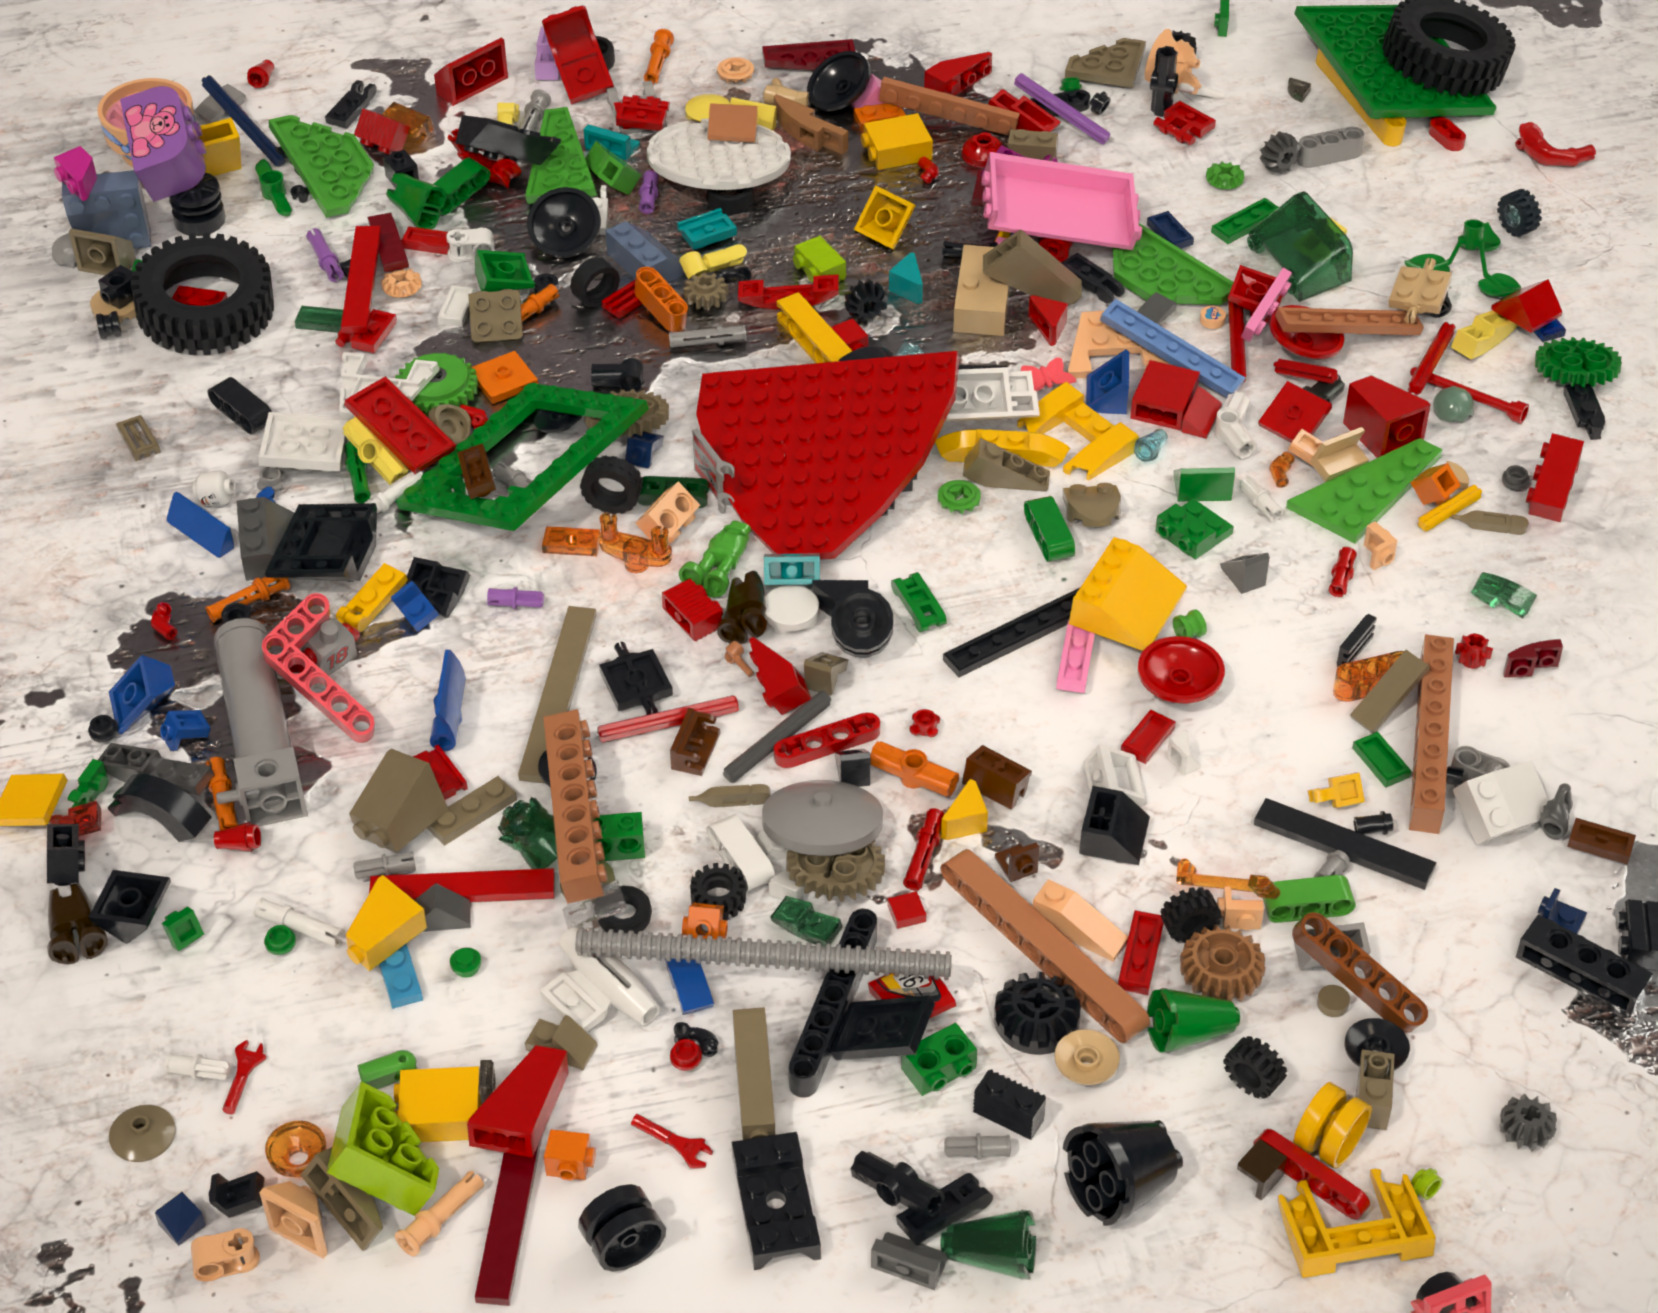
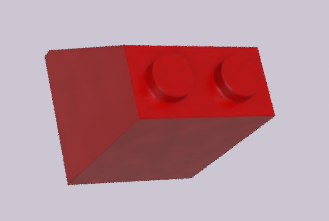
[1343,375,1431,458]

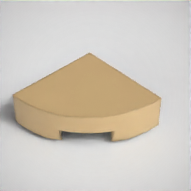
[1446,461,1469,490]

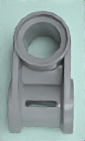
[1451,746,1510,783]

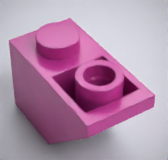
[54,146,97,201]

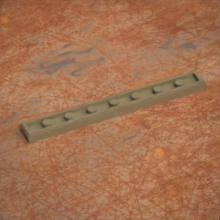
[518,606,597,783]

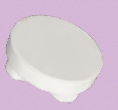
[765,585,819,635]

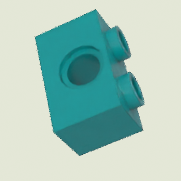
[764,553,820,585]

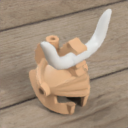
[1145,29,1226,99]

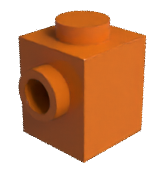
[1410,463,1461,505]
[544,1129,596,1180]

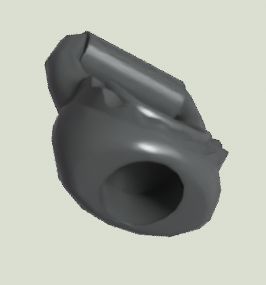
[1539,783,1573,840]

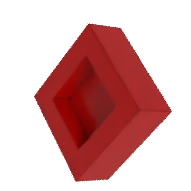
[887,891,926,929]

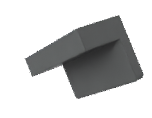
[871,1232,948,1290]

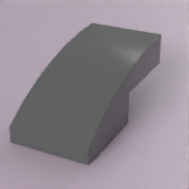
[1137,292,1176,325]

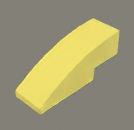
[1451,310,1518,360]

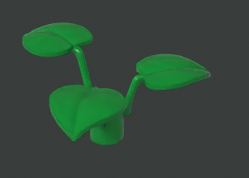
[1404,219,1521,296]

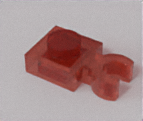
[49,801,101,836]

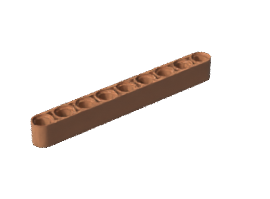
[940,849,1150,1043]

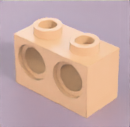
[635,481,700,547]

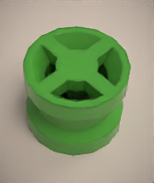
[1172,609,1207,638]

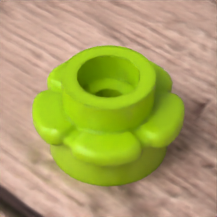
[1411,1168,1443,1200]

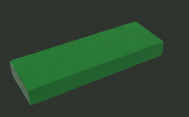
[1211,198,1282,244]

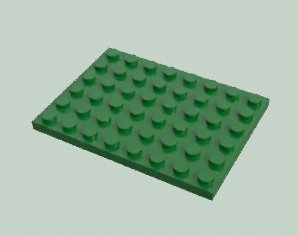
[1294,5,1497,119]

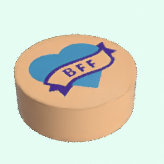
[1200,306,1226,329]

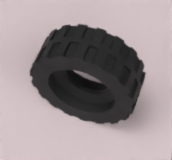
[580,455,643,514]

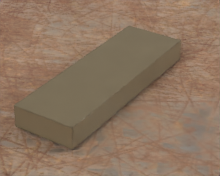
[1350,649,1430,734]

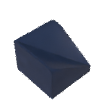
[155,1192,206,1246]

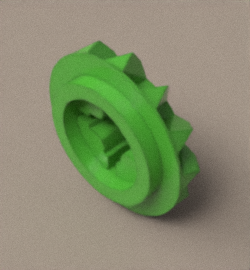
[1206,161,1244,189]
[938,480,981,514]

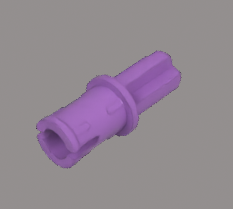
[487,587,544,609]

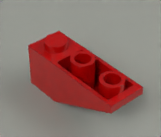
[924,52,992,96]
[749,637,812,715]

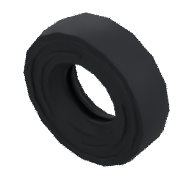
[596,885,652,934]

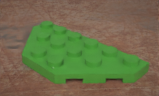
[268,115,374,218]
[1112,223,1233,305]

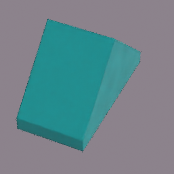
[889,253,923,304]

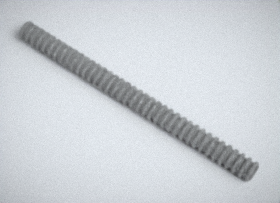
[575,927,952,980]

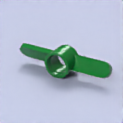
[255,159,292,216]

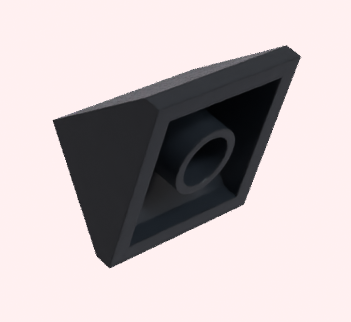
[89,870,171,944]

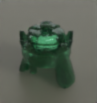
[498,797,558,869]

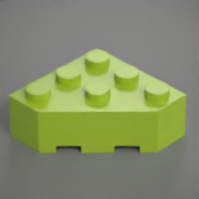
[326,1081,439,1216]

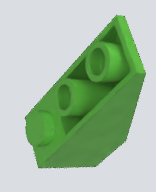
[585,141,641,195]

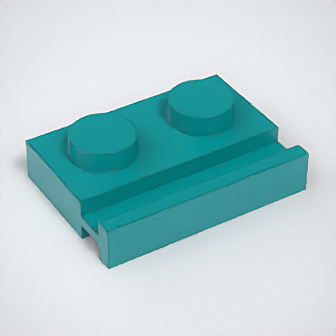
[677,208,737,250]

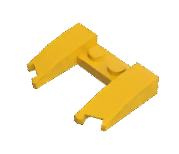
[1017,382,1139,480]
[1278,1169,1436,1278]

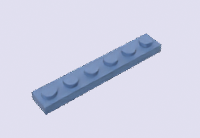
[1100,299,1245,398]

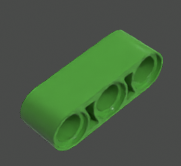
[1261,875,1356,923]

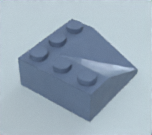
[62,170,151,249]

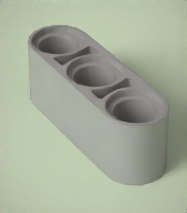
[1296,126,1365,168]

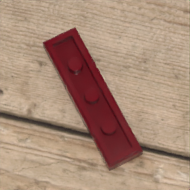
[367,213,409,272]

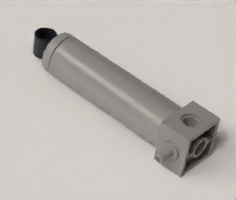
[214,603,308,827]

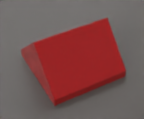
[1491,279,1563,333]

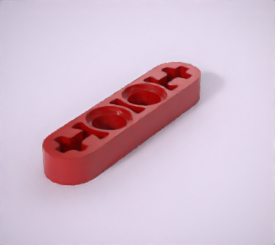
[773,712,880,768]
[1253,1129,1370,1220]

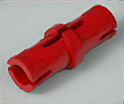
[1329,547,1357,597]

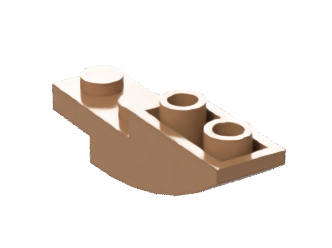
[774,94,848,155]

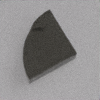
[1287,78,1311,103]

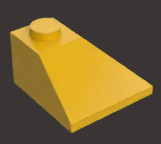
[854,185,916,250]

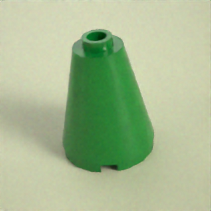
[1147,988,1240,1053]

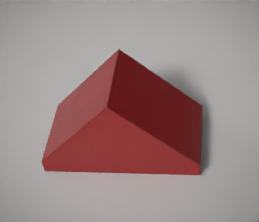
[1028,295,1068,346]

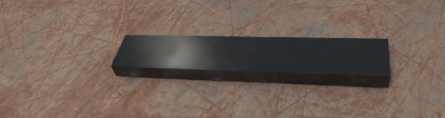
[943,588,1080,678]
[1254,798,1437,890]

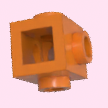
[682,903,728,939]

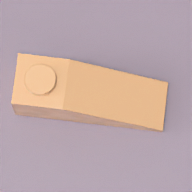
[1033,879,1128,962]

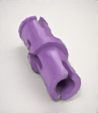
[639,170,659,214]

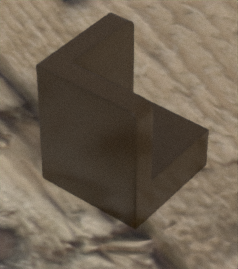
[1237,1139,1287,1200]

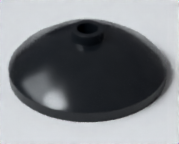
[807,51,871,111]
[527,187,601,258]

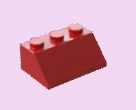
[434,37,508,106]

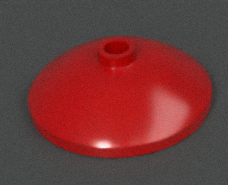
[1269,305,1345,360]
[1137,636,1225,704]

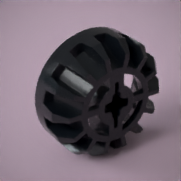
[994,972,1081,1055]

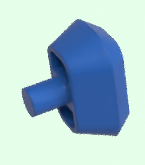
[256,487,276,503]

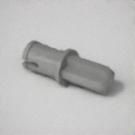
[353,852,416,880]
[944,1133,1011,1160]

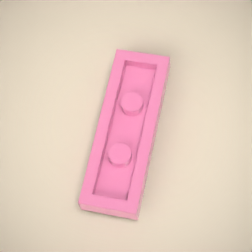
[1241,268,1292,342]
[1056,620,1095,693]

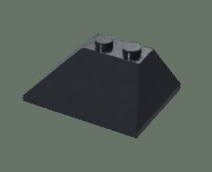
[265,503,377,582]

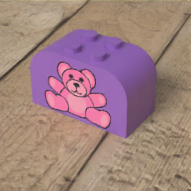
[120,86,206,202]

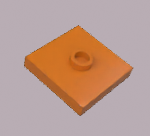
[472,351,538,404]

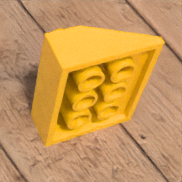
[1069,537,1187,651]

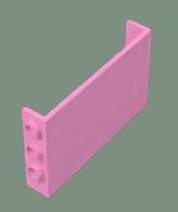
[982,152,1142,250]

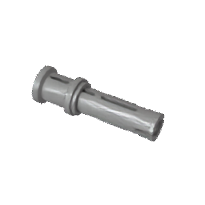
[518,89,551,131]

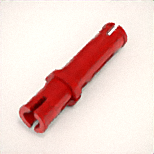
[903,808,945,891]

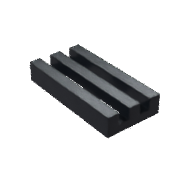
[1337,614,1377,671]

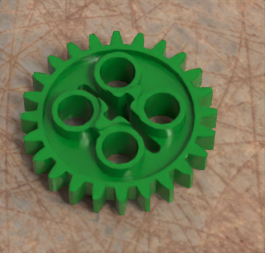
[1535,337,1622,387]

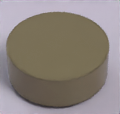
[1317,985,1350,1017]

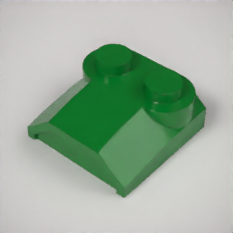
[475,250,535,292]

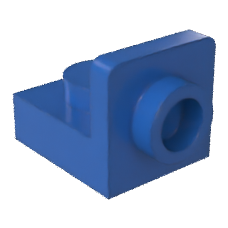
[391,581,440,632]
[160,710,211,751]

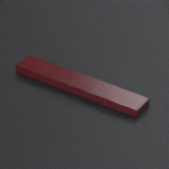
[475,1135,543,1306]

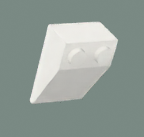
[1452,761,1549,845]

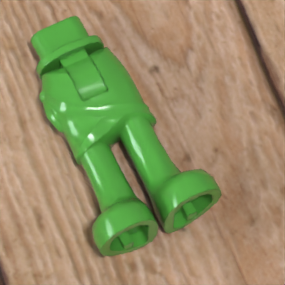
[679,520,751,598]

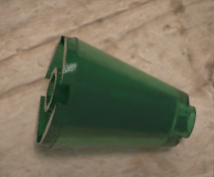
[940,1210,1036,1280]

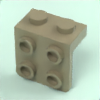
[468,289,523,343]

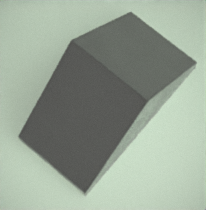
[1220,552,1270,594]
[414,883,471,932]

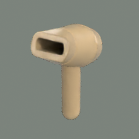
[763,78,809,107]

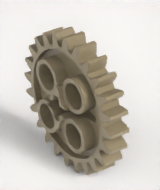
[584,389,669,438]
[786,840,885,902]

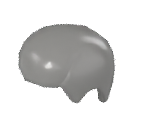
[52,233,76,268]

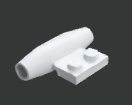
[540,927,660,1032]

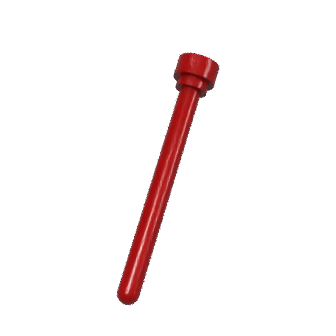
[1410,367,1529,424]

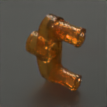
[599,512,672,573]

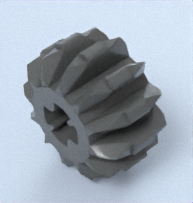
[1259,131,1301,174]
[1499,1093,1557,1152]

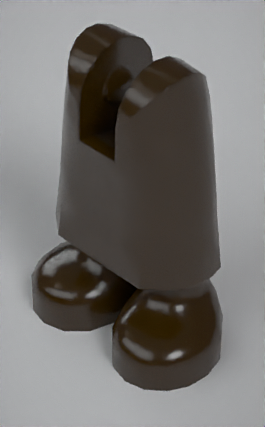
[717,571,768,644]
[47,883,108,964]

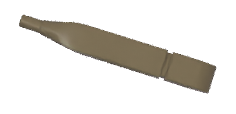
[1452,510,1529,535]
[689,784,771,807]

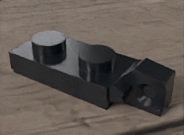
[1563,384,1605,440]

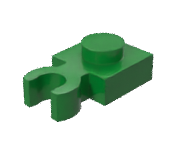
[1214,0,1229,37]
[67,759,109,814]

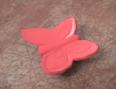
[1021,357,1076,391]

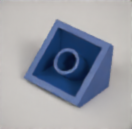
[1086,349,1129,414]

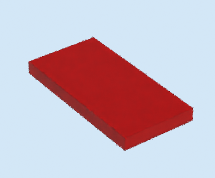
[344,376,456,474]

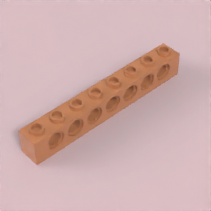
[1409,634,1454,834]
[543,709,608,904]

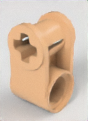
[191,1228,260,1282]

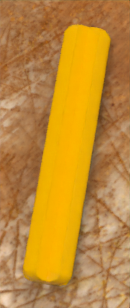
[1417,485,1482,531]

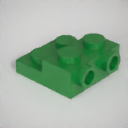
[1155,498,1234,560]

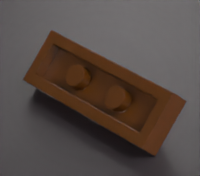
[457,443,496,499]

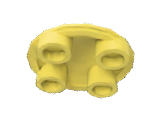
[685,94,730,122]

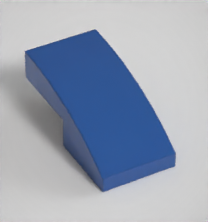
[665,958,714,1015]

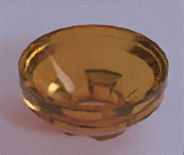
[265,1120,327,1177]

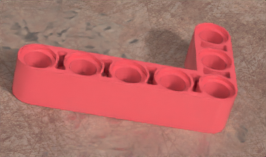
[262,593,375,743]

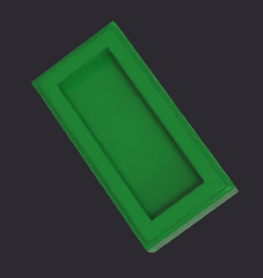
[1352,732,1412,788]

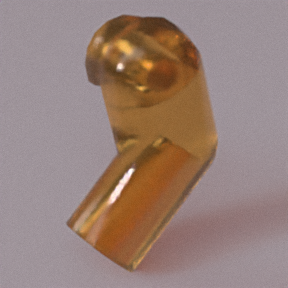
[1269,452,1295,488]

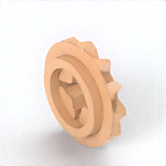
[717,57,754,83]
[381,269,422,298]

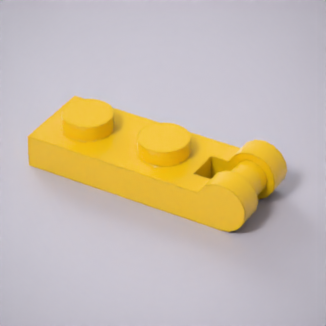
[336,563,408,632]

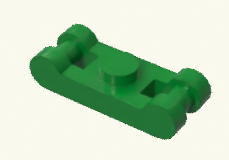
[891,572,947,633]

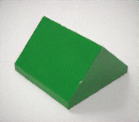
[1173,467,1235,502]

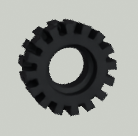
[690,863,746,920]
[1160,887,1222,943]
[1223,1036,1287,1099]

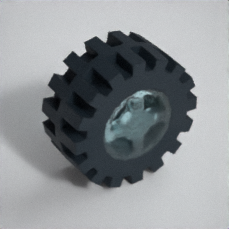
[1497,189,1542,237]

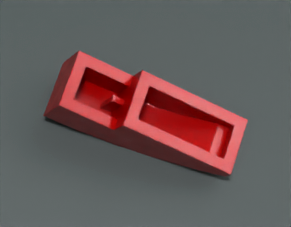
[988,89,1061,132]

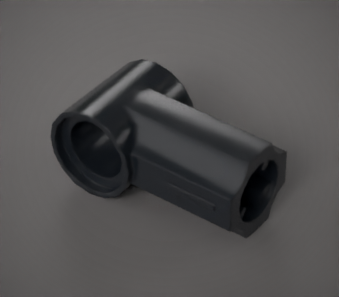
[591,358,644,392]

